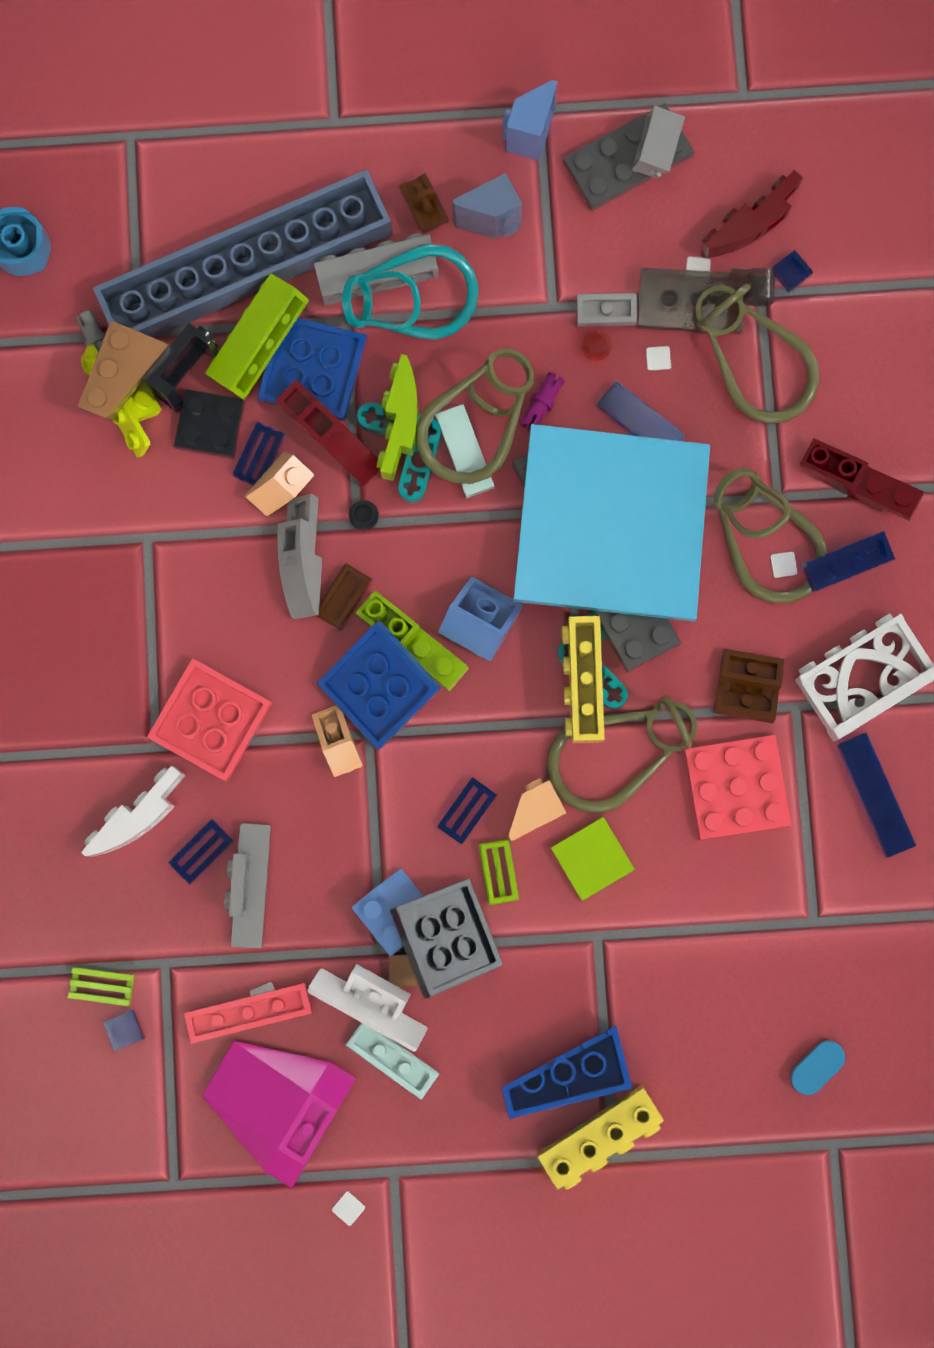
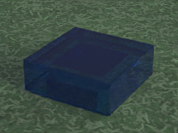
[771,250,813,293]
[103,1010,145,1051]

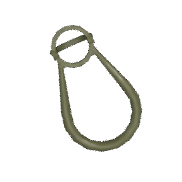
[694,283,820,424]
[546,696,697,813]

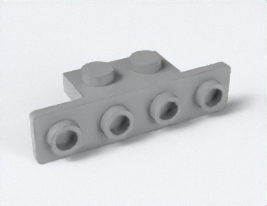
[224,823,271,948]

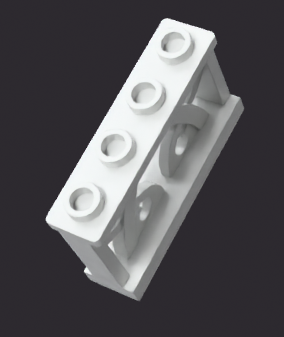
[794,613,934,742]

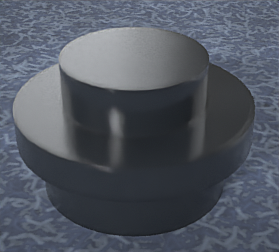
[349,500,379,531]

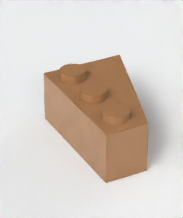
[78,321,170,420]

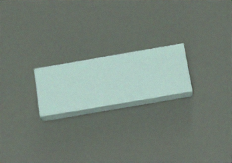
[436,404,494,498]
[346,1023,440,1100]

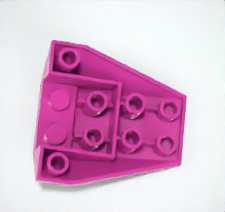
[202,1041,357,1188]

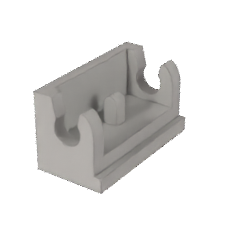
[631,106,685,178]

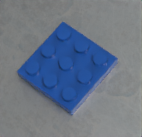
[257,318,367,422]
[317,621,442,750]

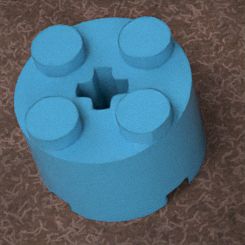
[0,207,51,276]

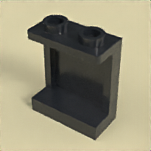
[143,323,219,413]

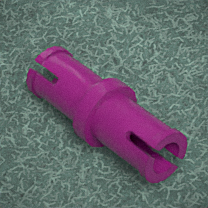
[520,372,565,431]

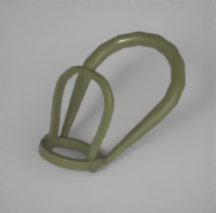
[416,348,534,484]
[713,467,828,603]

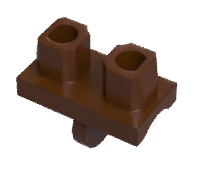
[399,173,449,234]

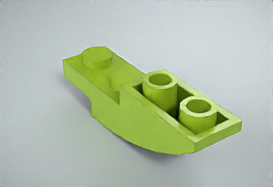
[377,354,419,481]
[356,590,469,692]

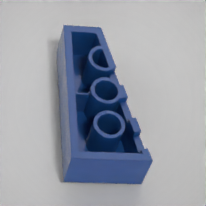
[502,1026,632,1119]

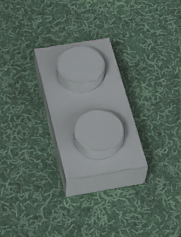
[576,293,637,327]

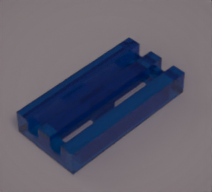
[232,421,285,486]
[437,777,497,845]
[168,819,234,884]

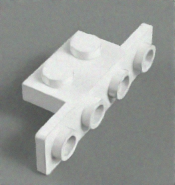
[307,964,428,1051]

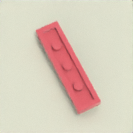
[184,982,313,1044]

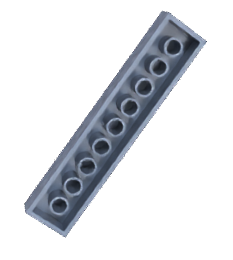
[93,169,393,338]

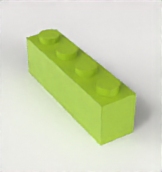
[205,273,309,400]

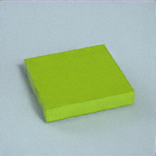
[551,817,635,901]

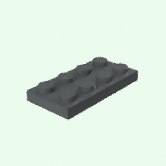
[563,103,694,211]

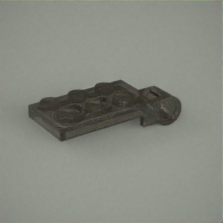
[637,267,775,334]

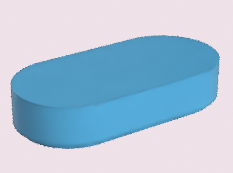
[790,1040,845,1095]

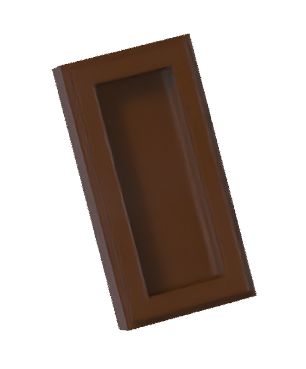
[316,563,372,631]

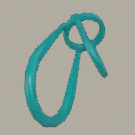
[342,244,479,340]

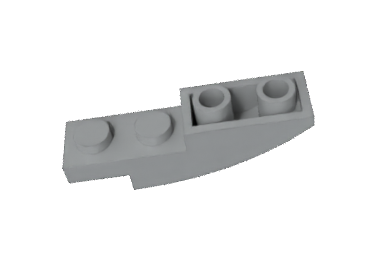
[277,494,322,619]

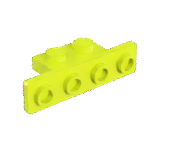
[81,344,162,458]

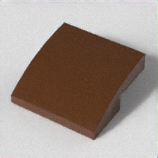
[713,649,784,723]

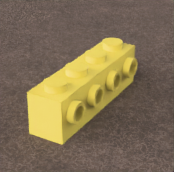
[562,616,605,743]
[536,1085,664,1190]

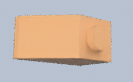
[245,452,314,516]
[312,705,363,777]
[508,778,566,842]

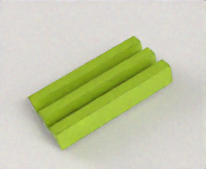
[479,839,519,905]
[68,967,135,1006]

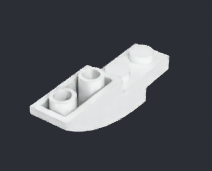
[81,766,186,857]

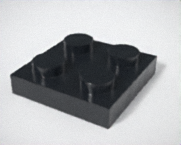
[174,389,245,459]

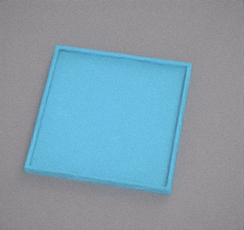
[513,424,710,622]

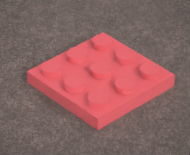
[147,658,273,782]
[684,735,792,840]

